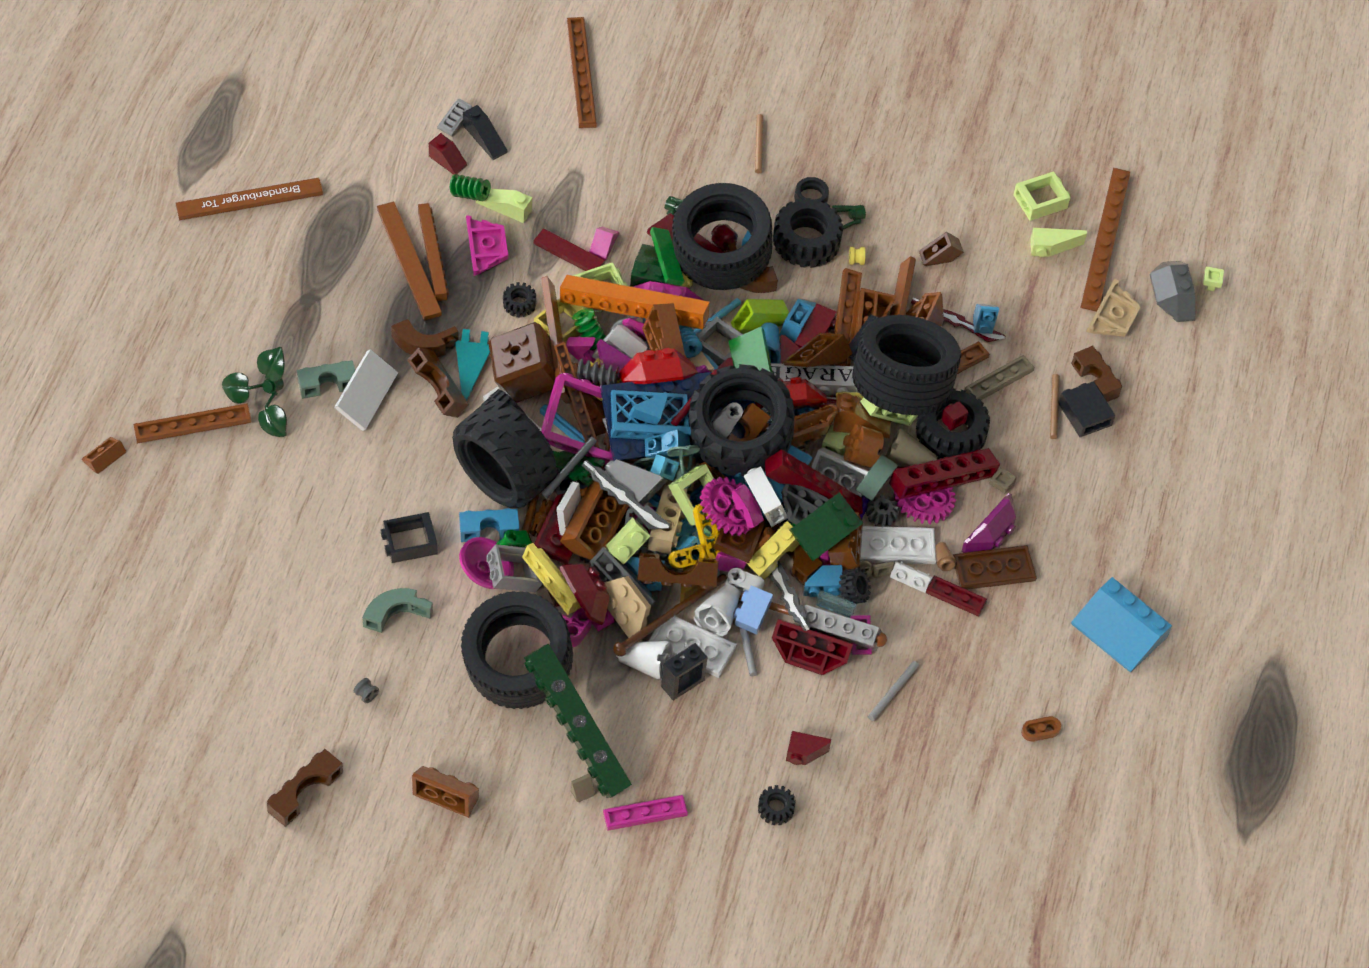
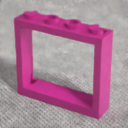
[541,373,613,465]

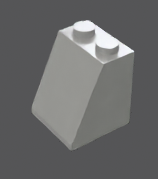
[604,459,669,506]

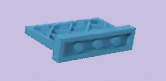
[611,390,691,439]

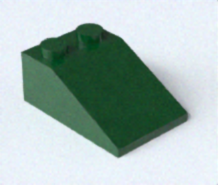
[630,244,668,287]
[789,492,863,561]

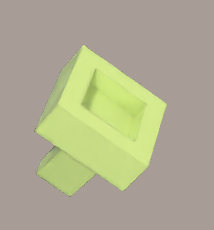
[1203,267,1224,291]

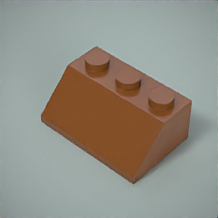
[412,766,479,818]

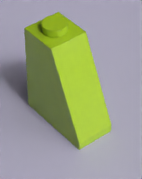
[730,299,789,334]

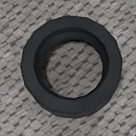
[794,177,829,203]

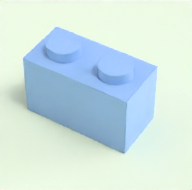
[733,585,773,634]

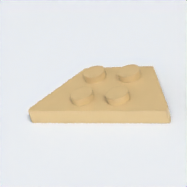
[1086,279,1141,337]
[605,576,651,642]

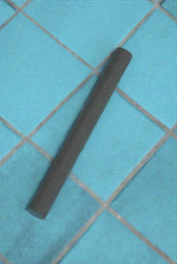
[542,437,597,498]

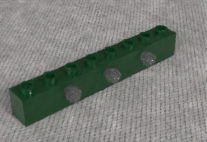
[524,643,632,798]

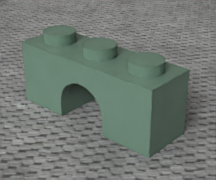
[297,360,355,399]

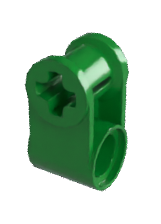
[496,530,533,548]

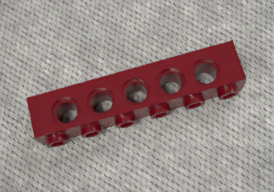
[889,448,1000,499]

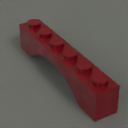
[765,450,863,515]

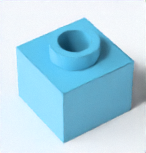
[650,454,680,481]

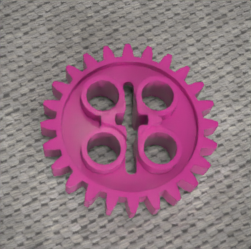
[699,477,753,536]
[894,487,956,525]

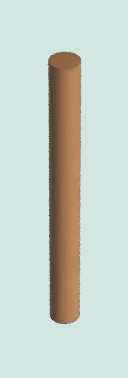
[755,114,763,174]
[1050,374,1060,439]

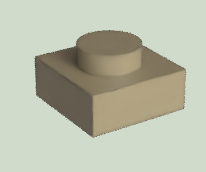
[989,467,1016,494]

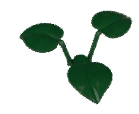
[222,347,287,437]

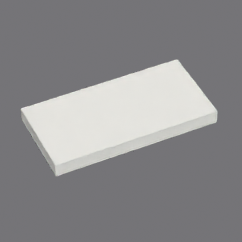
[334,349,398,431]
[860,526,936,564]
[649,616,737,678]

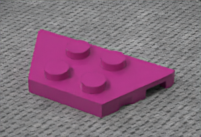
[466,215,508,276]

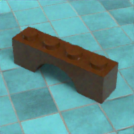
[407,347,469,417]
[760,519,823,585]
[638,553,718,589]
[267,749,343,827]

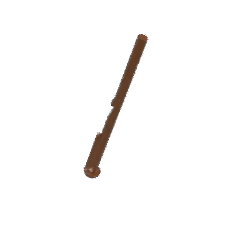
[613,573,727,657]

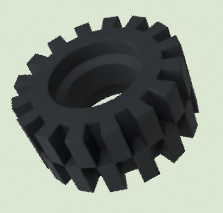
[503,282,536,318]
[839,568,871,605]
[758,785,796,825]

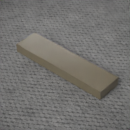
[964,355,1035,400]

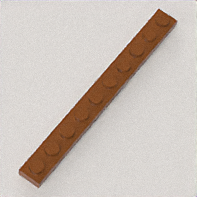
[1080,167,1130,312]

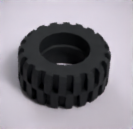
[773,198,843,268]
[916,388,990,459]

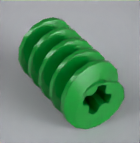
[449,174,491,202]
[572,308,606,351]

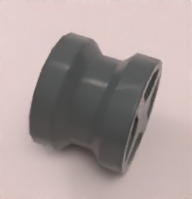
[353,678,379,704]

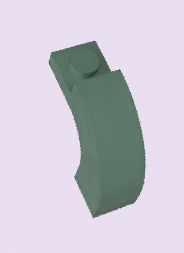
[856,455,899,502]
[362,588,433,633]

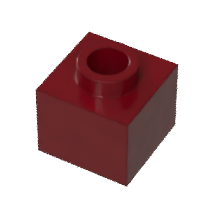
[942,402,968,431]

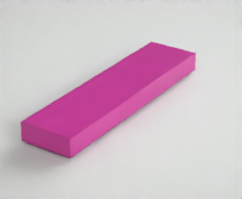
[603,795,688,831]

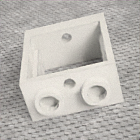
[744,466,787,527]

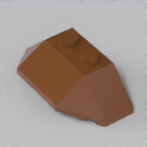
[906,292,944,326]
[764,404,839,447]

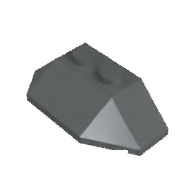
[1150,261,1195,322]
[781,484,829,525]
[590,547,655,606]

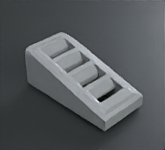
[437,99,472,136]

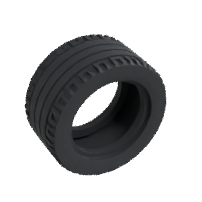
[672,183,773,290]
[852,315,961,415]
[461,591,573,709]

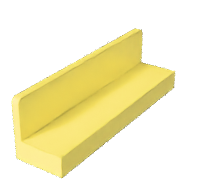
[522,543,582,615]

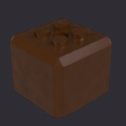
[488,322,556,403]

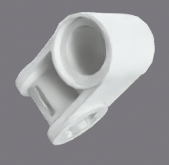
[711,403,743,438]
[725,568,765,595]

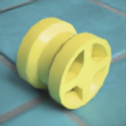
[849,247,865,265]

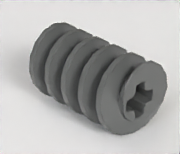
[577,359,619,386]

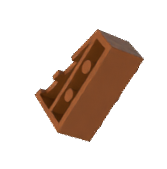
[854,288,897,337]
[642,303,686,357]
[828,512,863,571]

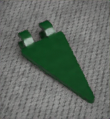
[553,451,606,486]

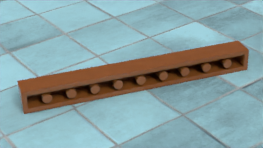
[418,203,449,301]
[554,342,600,449]

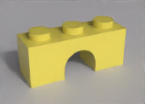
[747,521,799,580]

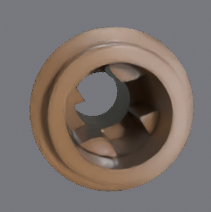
[935,542,956,571]

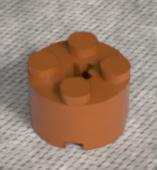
[843,424,884,468]

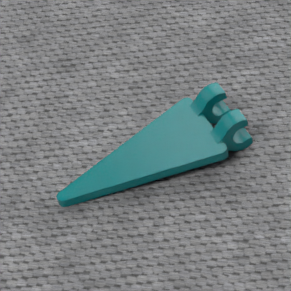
[456,329,490,401]

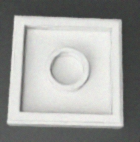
[557,482,581,536]

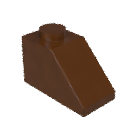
[919,232,964,266]

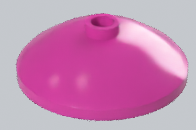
[459,537,514,589]

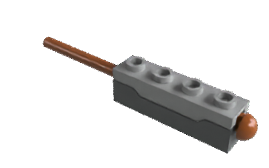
[739,593,887,651]

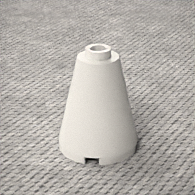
[694,584,740,637]
[616,641,674,680]

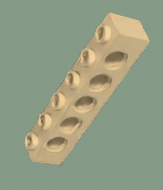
[648,456,696,554]

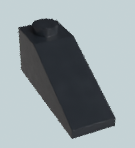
[463,105,508,160]

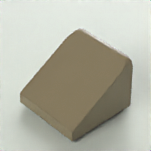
[872,562,894,578]
[571,774,595,802]

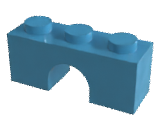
[459,508,519,542]

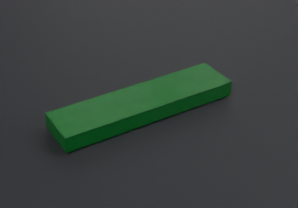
[650,227,685,286]

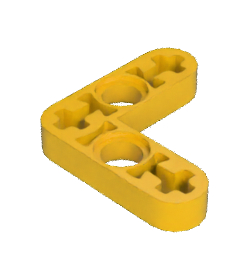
[668,504,721,568]

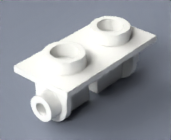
[890,561,933,593]

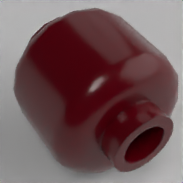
[711,224,738,251]

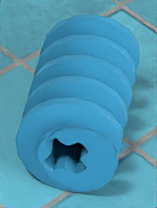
[679,325,703,358]

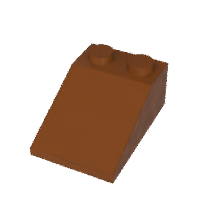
[833,393,891,439]

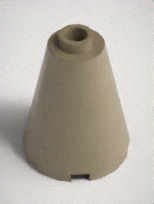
[886,428,937,468]

